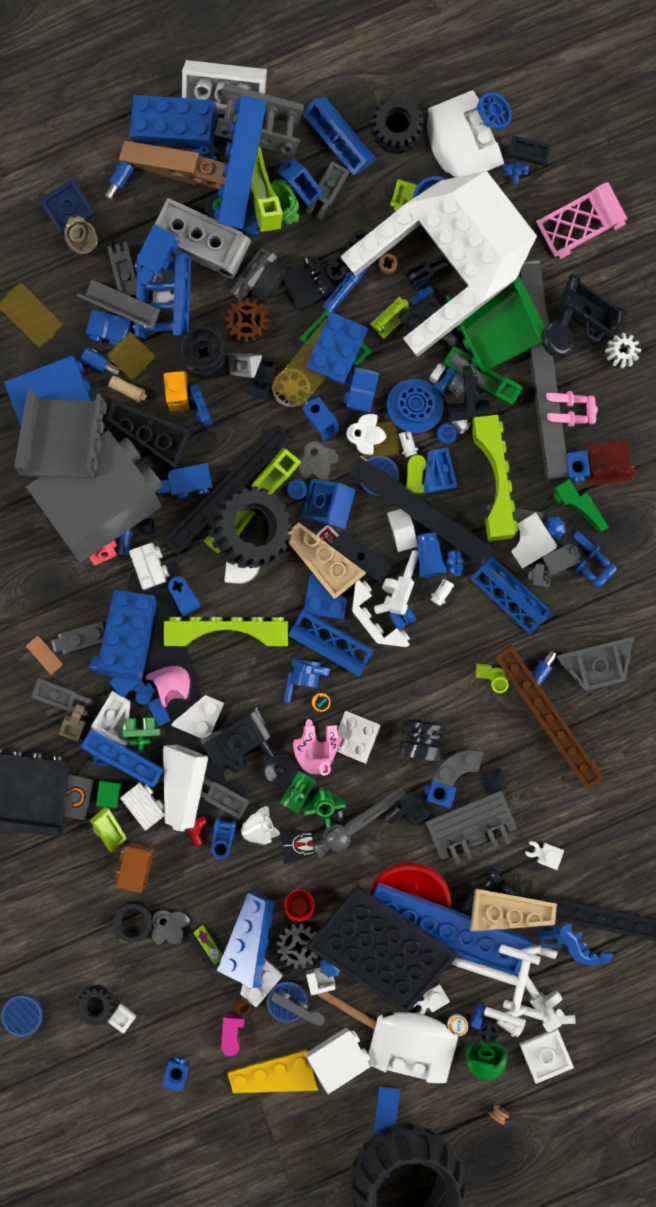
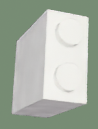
[304,1028,370,1094]

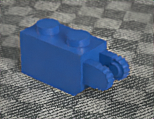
[137,224,180,285]
[156,463,213,500]

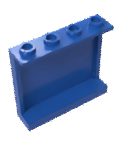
[4,356,106,435]

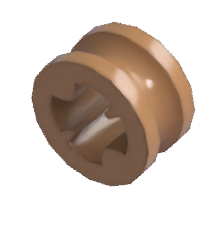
[379,254,397,274]
[489,1104,510,1125]

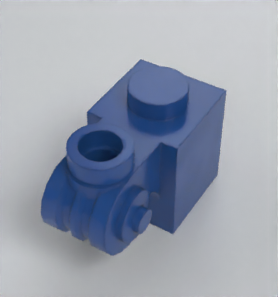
[109,677,156,704]

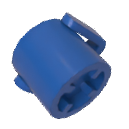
[292,659,330,687]

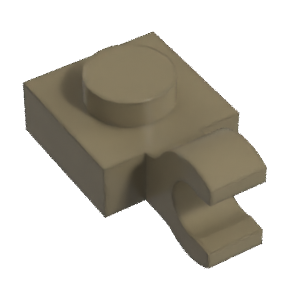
[59,704,85,742]

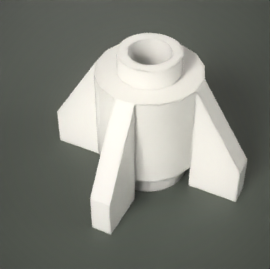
[241,806,280,845]

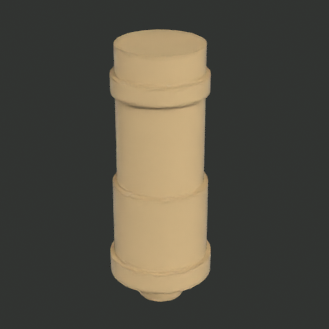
[109,376,147,403]

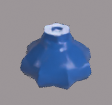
[542,516,566,539]
[319,959,341,978]

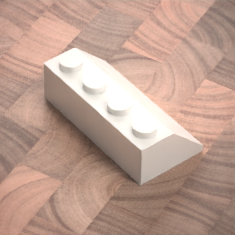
[182,60,267,115]

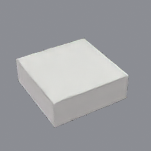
[107,1003,137,1034]

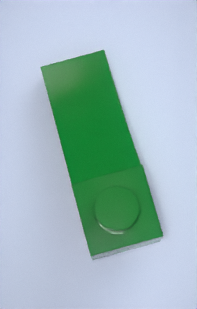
[552,479,609,533]

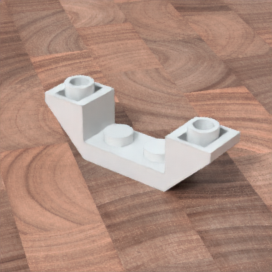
[352,580,410,647]

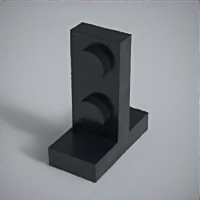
[448,365,492,421]

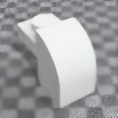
[225,542,260,584]

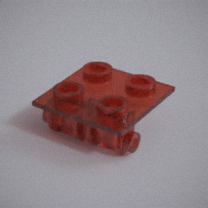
[588,440,635,486]

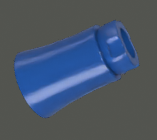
[417,533,448,578]

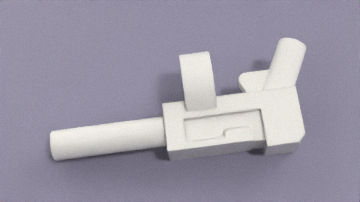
[374,551,419,615]
[517,969,576,1032]

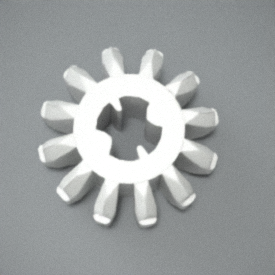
[605,333,641,368]

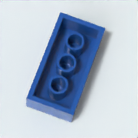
[129,95,218,149]
[97,590,157,681]

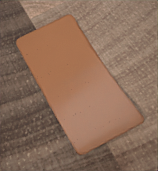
[26,636,63,675]

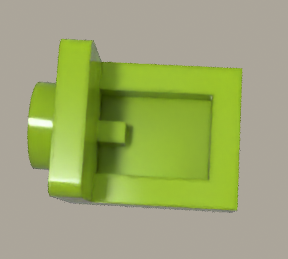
[390,179,418,211]

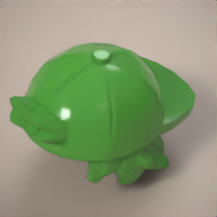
[270,179,299,225]

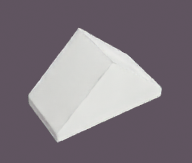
[387,509,417,552]

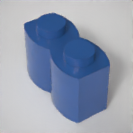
[85,309,133,348]
[343,367,379,414]

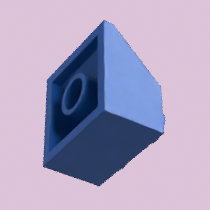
[301,478,356,529]

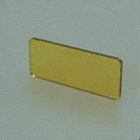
[273,318,328,407]

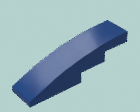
[373,1087,400,1178]

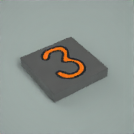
[64,774,94,820]

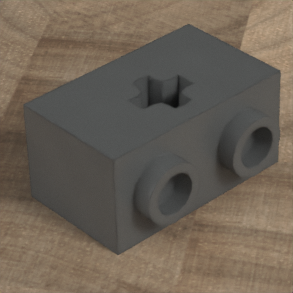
[543,543,580,575]

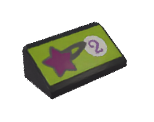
[189,923,223,969]

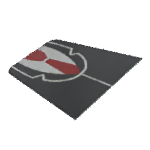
[281,828,313,864]

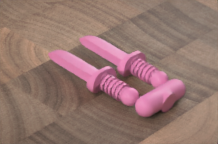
[546,391,598,427]

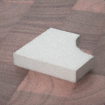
[511,512,558,568]

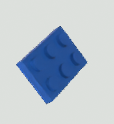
[306,312,368,385]

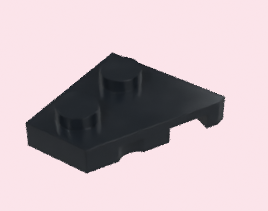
[398,293,443,332]

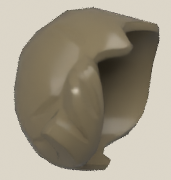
[64,216,98,255]

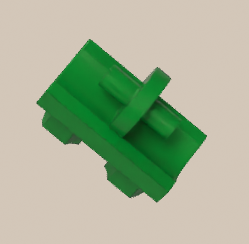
[119,717,160,751]
[280,770,316,813]

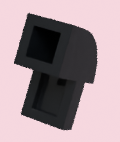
[245,357,279,399]

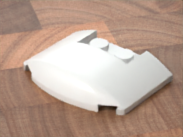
[427,90,504,177]
[368,1012,458,1083]

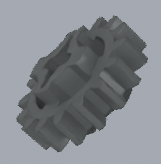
[276,922,318,969]

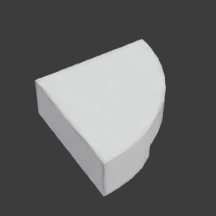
[430,363,446,384]

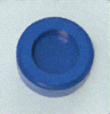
[437,423,458,445]
[287,479,307,500]

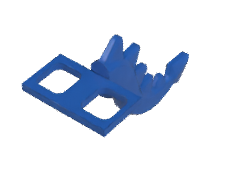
[537,923,613,965]

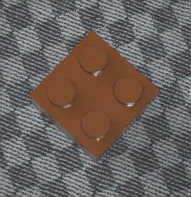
[114,841,155,893]

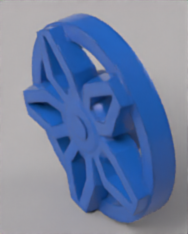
[476,92,512,130]

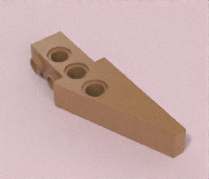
[119,141,225,190]

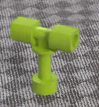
[475,663,511,693]

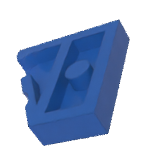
[304,574,347,620]

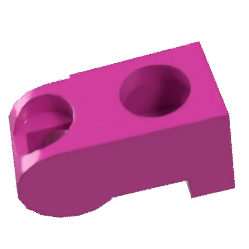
[221,1013,245,1056]

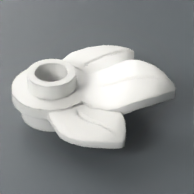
[346,414,387,455]

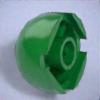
[466,1041,507,1081]

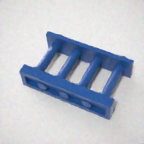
[133,252,191,339]

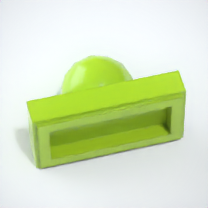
[90,807,127,852]

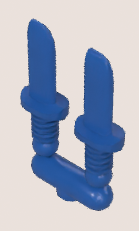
[560,530,617,588]

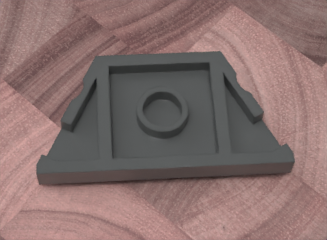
[556,637,634,691]

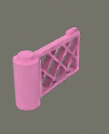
[536,182,627,259]

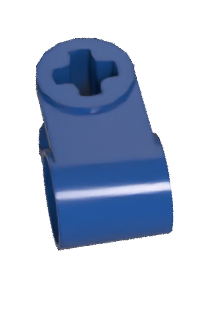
[168,576,202,616]
[211,818,236,859]

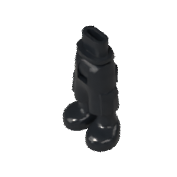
[457,866,518,917]

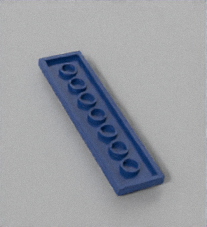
[373,882,532,976]

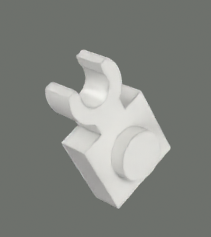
[525,841,564,870]
[414,982,450,1015]

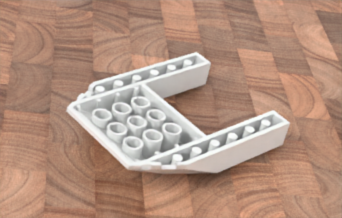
[341,171,537,357]

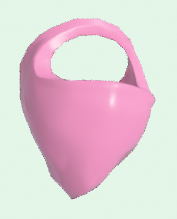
[146,666,190,708]

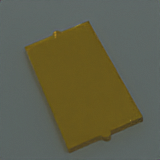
[0,282,63,348]

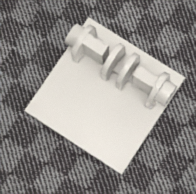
[337,711,381,764]

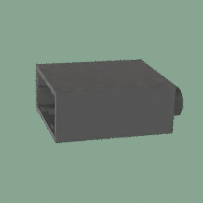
[26,430,163,563]

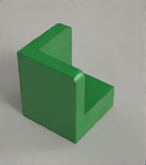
[96,779,123,808]

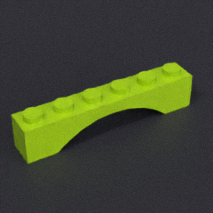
[233,115,283,232]
[471,415,518,541]
[204,448,301,553]
[164,617,288,646]

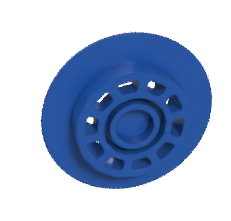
[387,379,443,433]

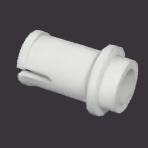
[399,432,418,458]
[430,579,454,606]
[496,1020,523,1037]

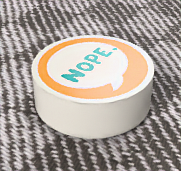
[447,1014,468,1036]

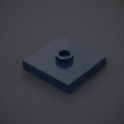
[39,179,96,236]

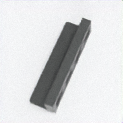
[76,280,160,329]

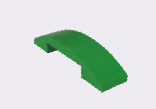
[443,346,523,405]

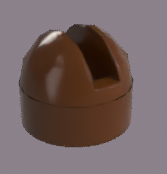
[234,997,252,1015]

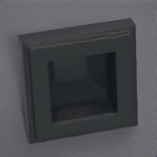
[481,768,506,793]

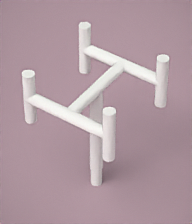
[451,943,557,1028]

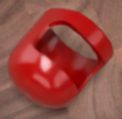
[284,889,315,922]

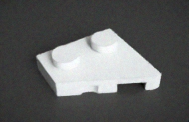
[91,690,130,746]
[172,695,224,738]

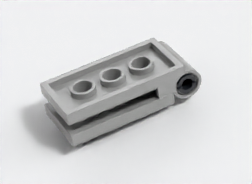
[155,198,251,278]

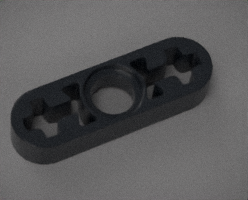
[327,230,368,282]

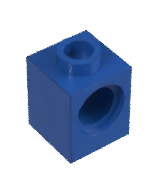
[566,451,590,483]
[424,780,457,808]
[162,1056,190,1091]

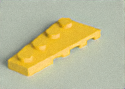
[228,1049,318,1093]

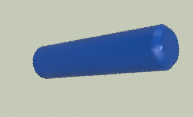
[283,672,294,703]

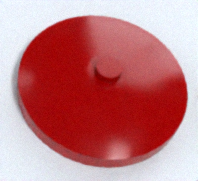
[369,862,451,909]

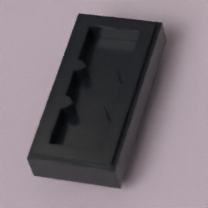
[507,135,552,167]

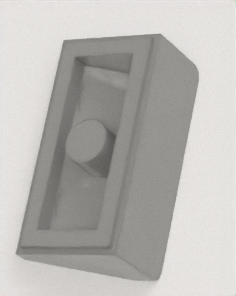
[228,353,262,378]

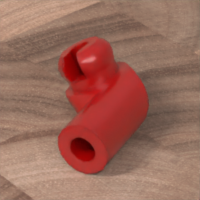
[189,816,207,847]

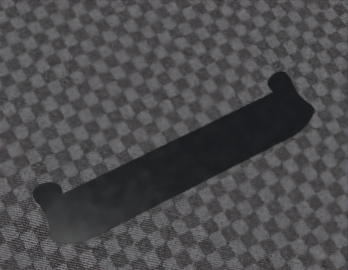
[127,562,246,815]

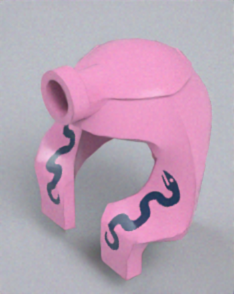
[293,719,342,775]

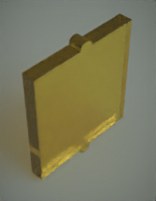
[107,332,155,380]
[363,421,399,458]

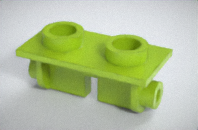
[370,297,410,339]

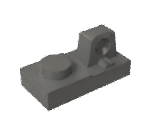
[528,564,551,589]

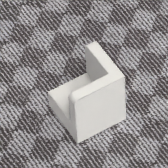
[306,967,335,995]

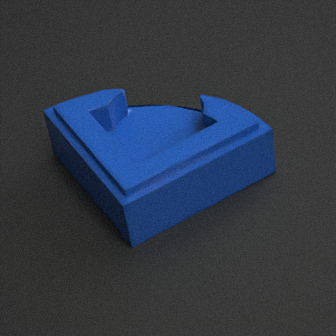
[470,1003,486,1029]

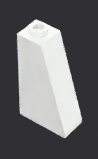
[163,744,208,831]

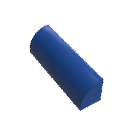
[302,97,377,175]

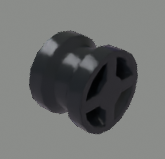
[477,1019,499,1044]

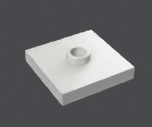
[519,1028,574,1084]

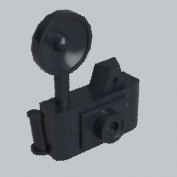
[541,273,628,357]
[196,705,297,788]

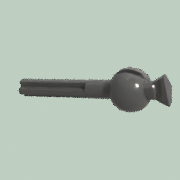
[312,787,407,859]

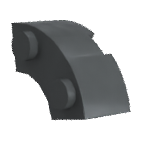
[431,749,483,787]

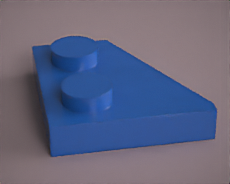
[188,384,213,427]
[424,448,458,494]

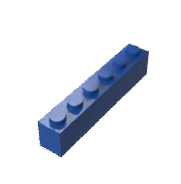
[214,95,267,229]

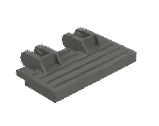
[425,790,517,865]

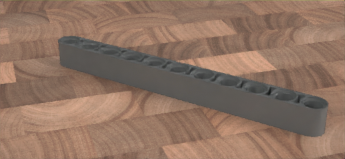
[519,259,569,480]

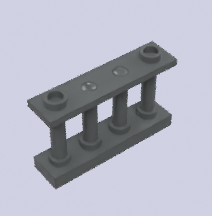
[215,83,304,156]

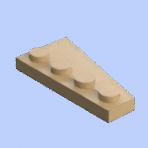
[288,523,366,599]
[470,889,557,932]

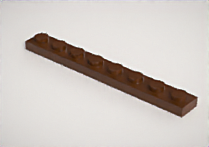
[494,645,604,790]

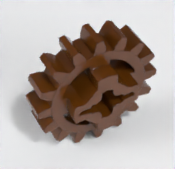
[225,298,269,343]

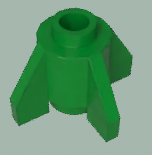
[304,787,346,828]

